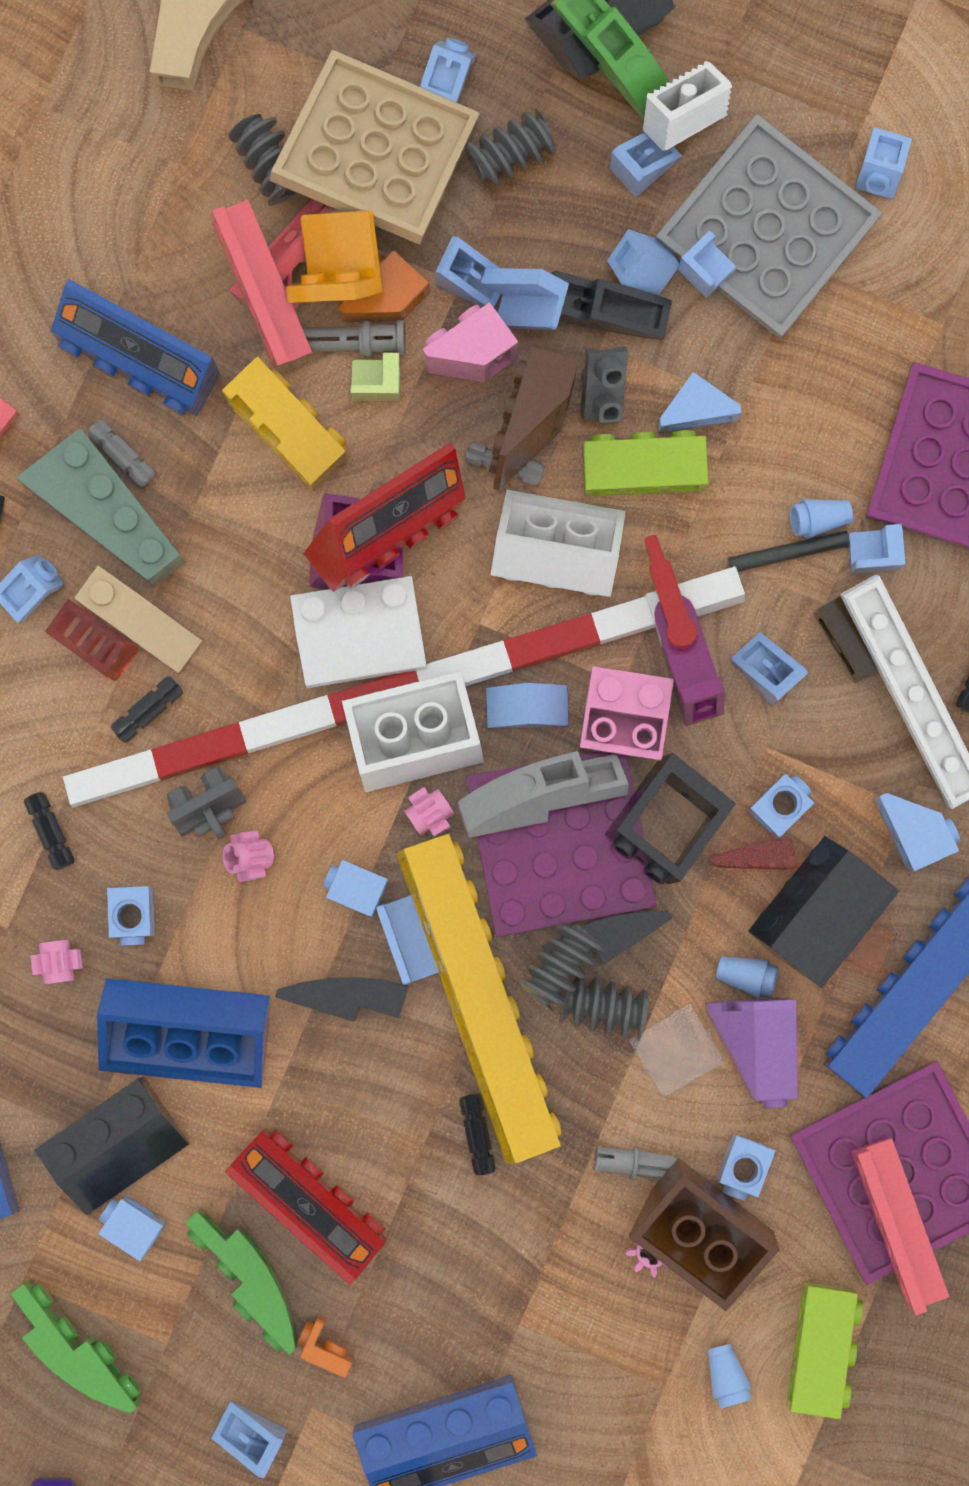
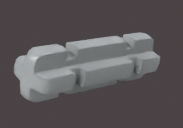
[87,420,155,488]
[465,441,544,485]

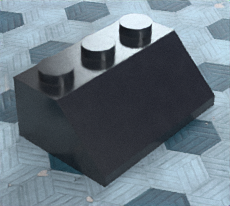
[525,0,676,80]
[748,836,900,988]
[34,1076,189,1215]

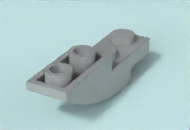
[458,751,629,838]

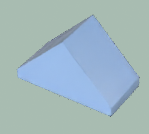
[609,132,682,198]
[435,236,500,307]
[657,372,742,434]
[730,632,808,705]
[486,683,569,729]
[211,1401,287,1478]

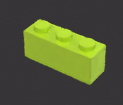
[582,430,708,497]
[786,1281,863,1420]

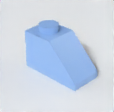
[874,793,960,873]

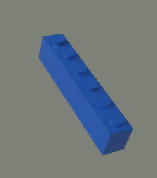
[823,876,969,1098]

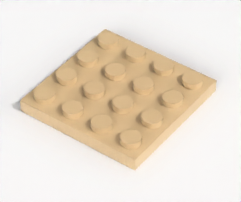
[269,50,480,245]

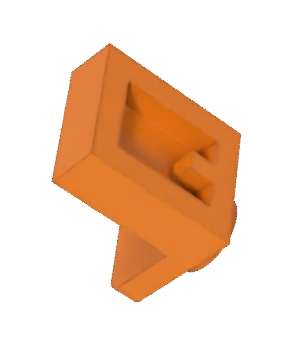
[297,1315,354,1378]

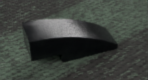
[550,270,672,340]
[541,911,672,964]
[275,977,409,1022]

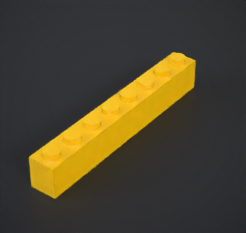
[396,834,561,1164]

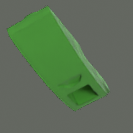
[550,0,670,121]
[185,1208,298,1355]
[10,1279,142,1413]

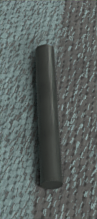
[728,531,850,572]

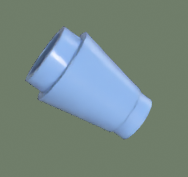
[789,499,853,539]
[716,956,779,1000]
[707,1343,752,1409]

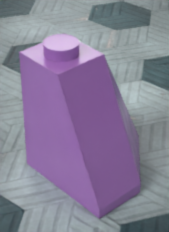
[705,998,798,1108]

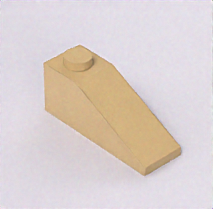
[74,566,203,674]

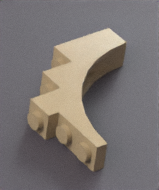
[150,0,244,91]

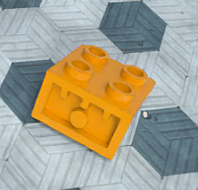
[286,210,382,303]

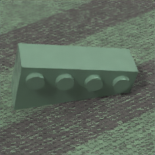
[16,428,185,587]

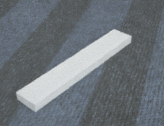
[840,575,969,809]

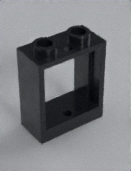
[605,753,736,885]

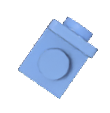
[420,37,477,103]
[855,127,912,199]
[0,555,65,623]

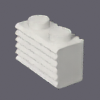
[643,61,732,151]

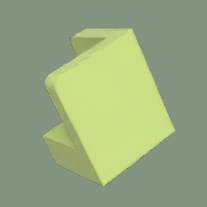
[350,353,400,401]

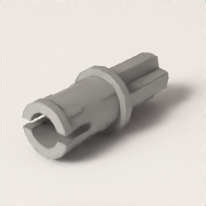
[593,1145,676,1180]

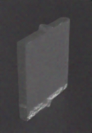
[629,1003,725,1098]

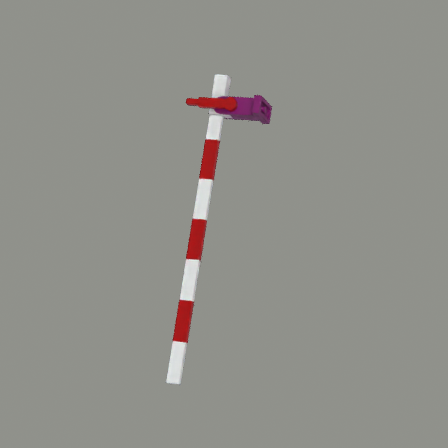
[63,535,745,808]

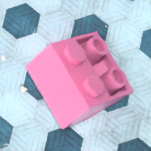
[422,302,518,383]
[580,666,674,761]

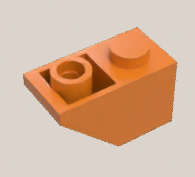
[338,250,430,323]

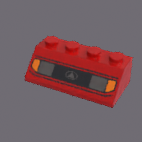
[303,443,466,592]
[225,1129,387,1285]

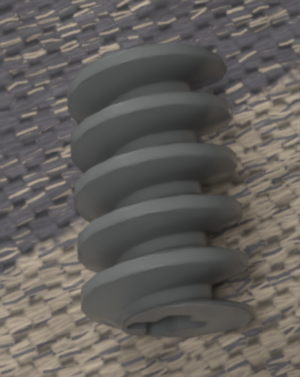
[465,109,556,186]
[228,114,296,206]
[517,920,606,1013]
[559,977,649,1042]

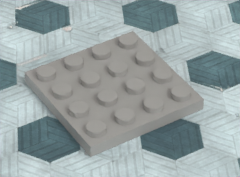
[656,114,882,340]

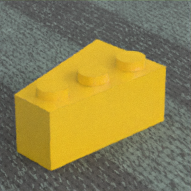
[222,356,348,492]

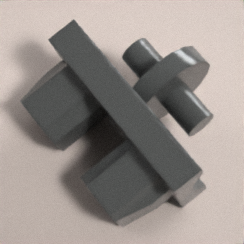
[581,346,628,423]
[167,767,247,840]

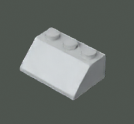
[490,490,626,597]
[290,576,427,689]
[342,671,484,793]

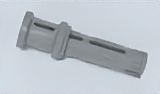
[302,319,406,357]

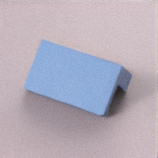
[481,268,569,330]
[376,895,438,985]

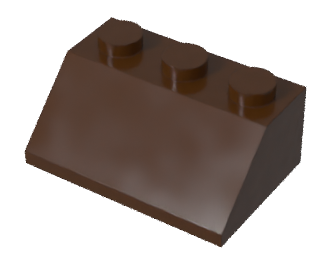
[629,1158,780,1311]

